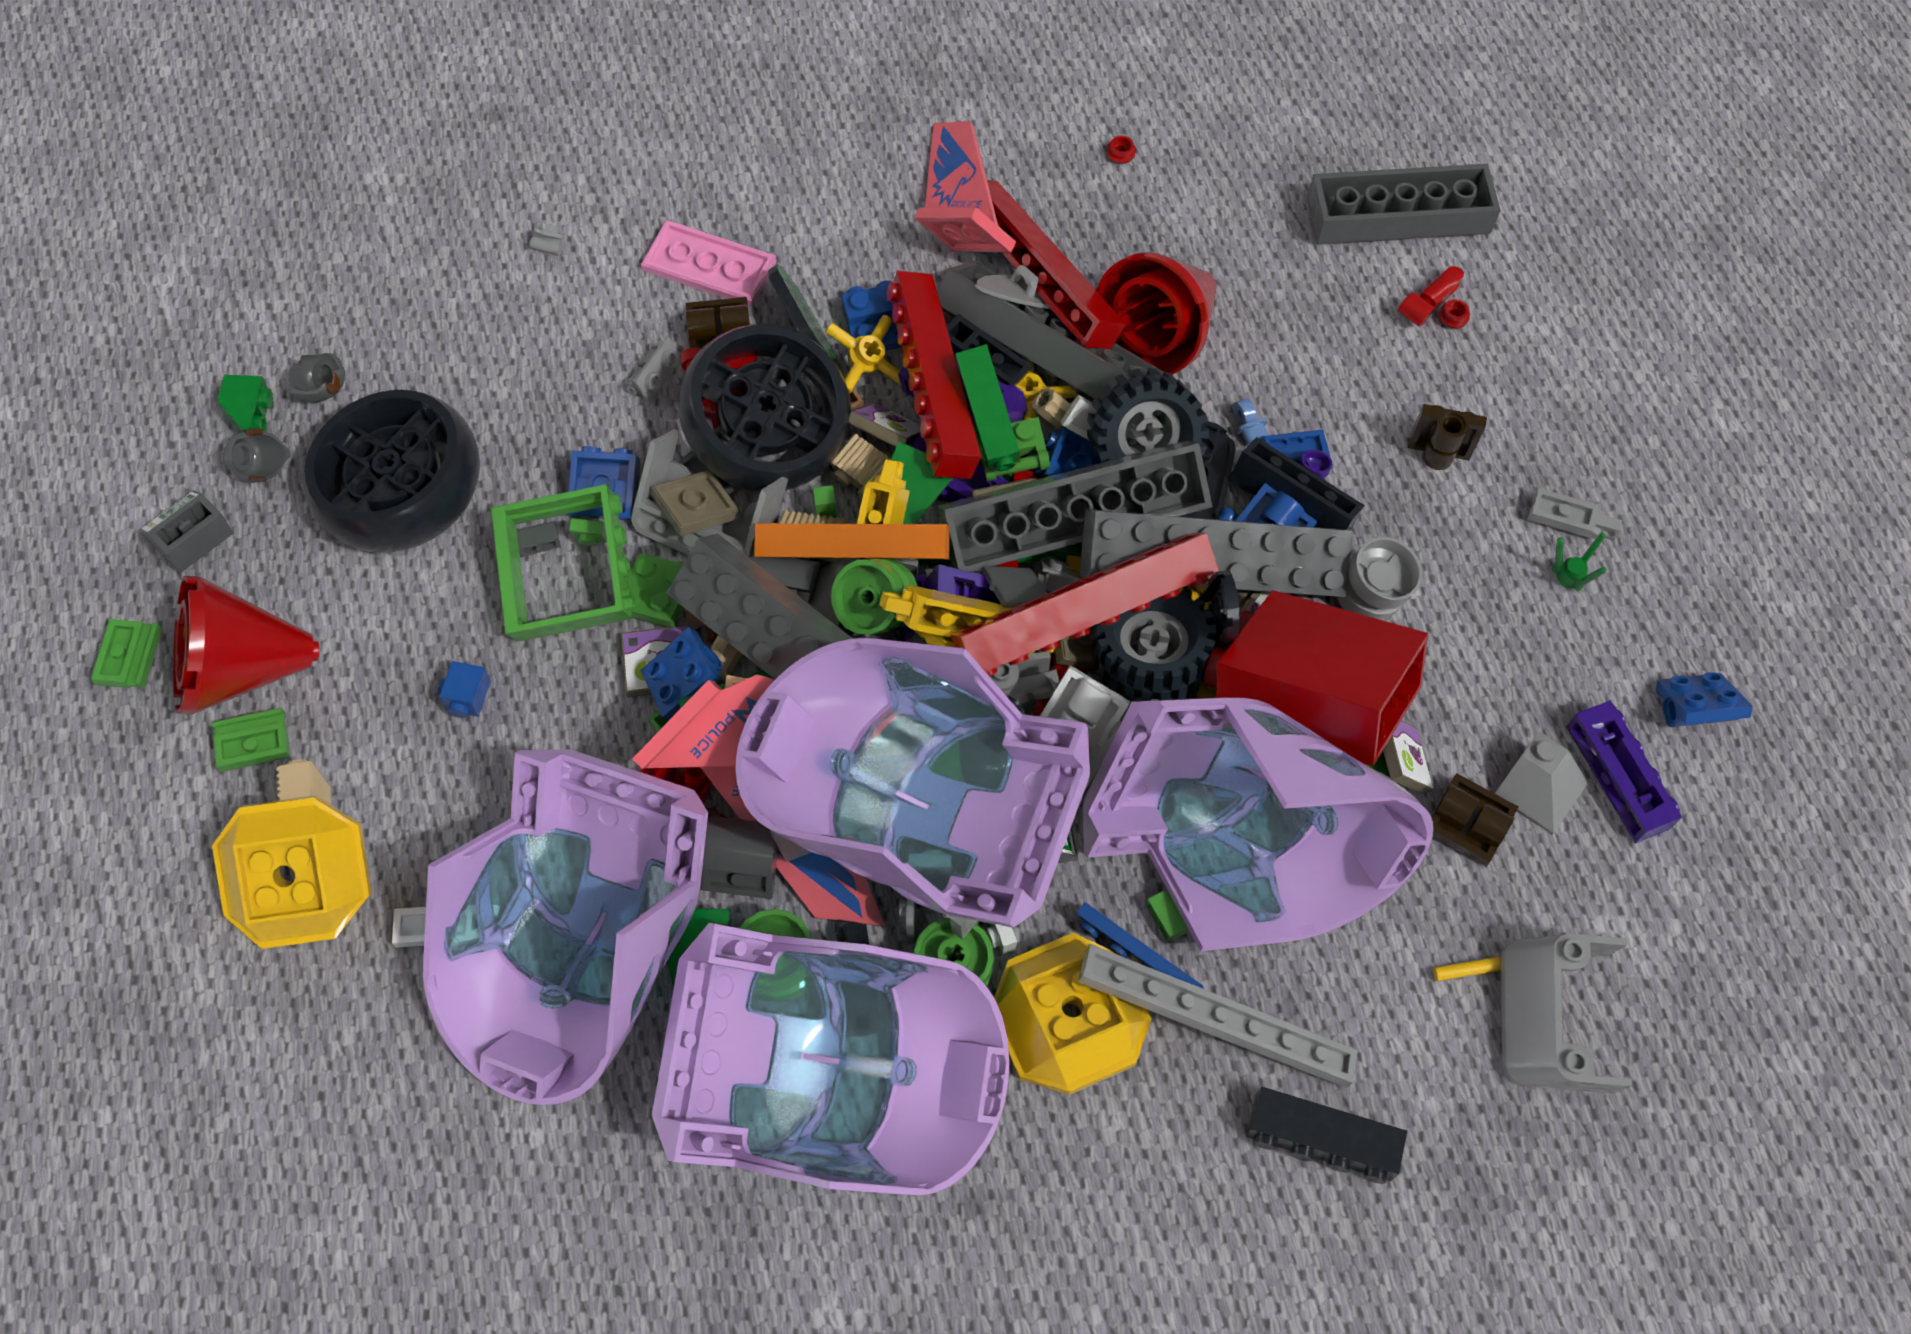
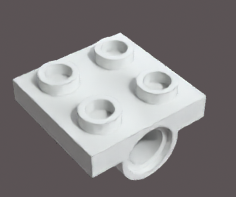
[1039,665,1130,753]

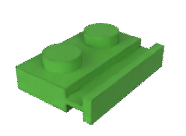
[91,619,162,689]
[212,708,291,772]

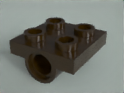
[686,297,750,349]
[1407,404,1487,470]
[1432,773,1519,867]

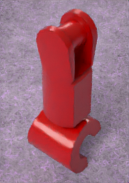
[1397,266,1464,327]

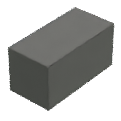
[517,521,561,557]

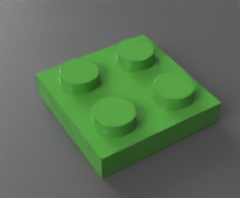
[612,553,684,628]

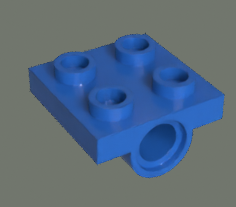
[1235,483,1317,527]
[640,627,723,721]
[1656,672,1753,727]

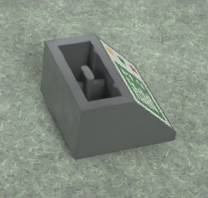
[139,490,234,573]

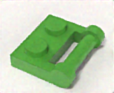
[976,417,1051,482]

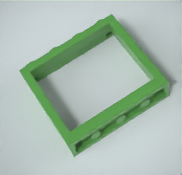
[491,484,635,642]

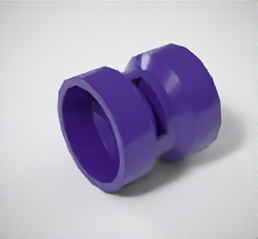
[1299,449,1332,480]

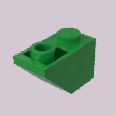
[217,374,273,433]

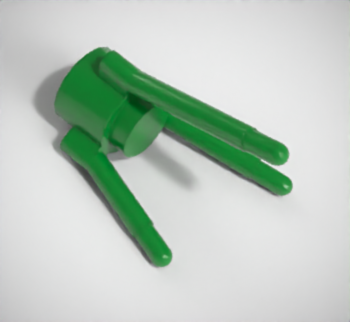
[1552,532,1607,591]

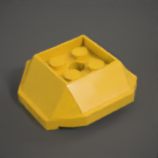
[212,796,372,949]
[994,932,1151,1095]

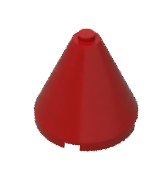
[1096,252,1217,375]
[173,576,319,714]

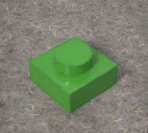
[569,518,607,546]

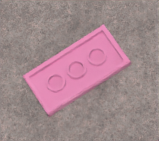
[641,220,777,307]

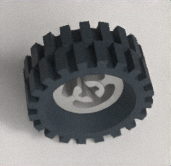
[1087,368,1209,463]
[1093,587,1216,702]

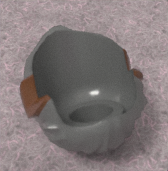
[288,353,345,403]
[222,428,291,483]

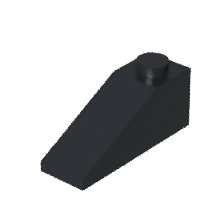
[946,314,1032,386]

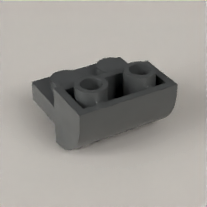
[750,551,821,605]
[702,816,779,899]

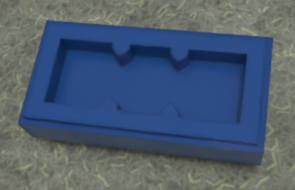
[1261,430,1330,463]

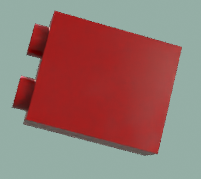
[1204,590,1428,766]

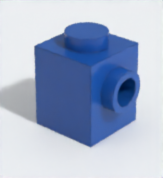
[438,661,491,718]

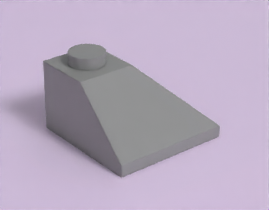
[1495,731,1588,835]

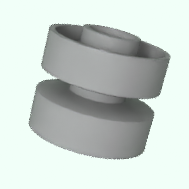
[1336,537,1422,621]

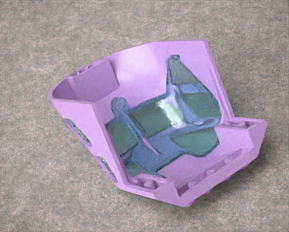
[736,638,1090,928]
[1083,698,1433,952]
[423,749,708,1105]
[652,923,1009,1195]

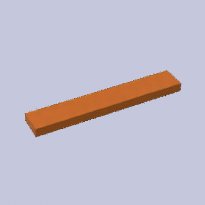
[754,523,950,559]

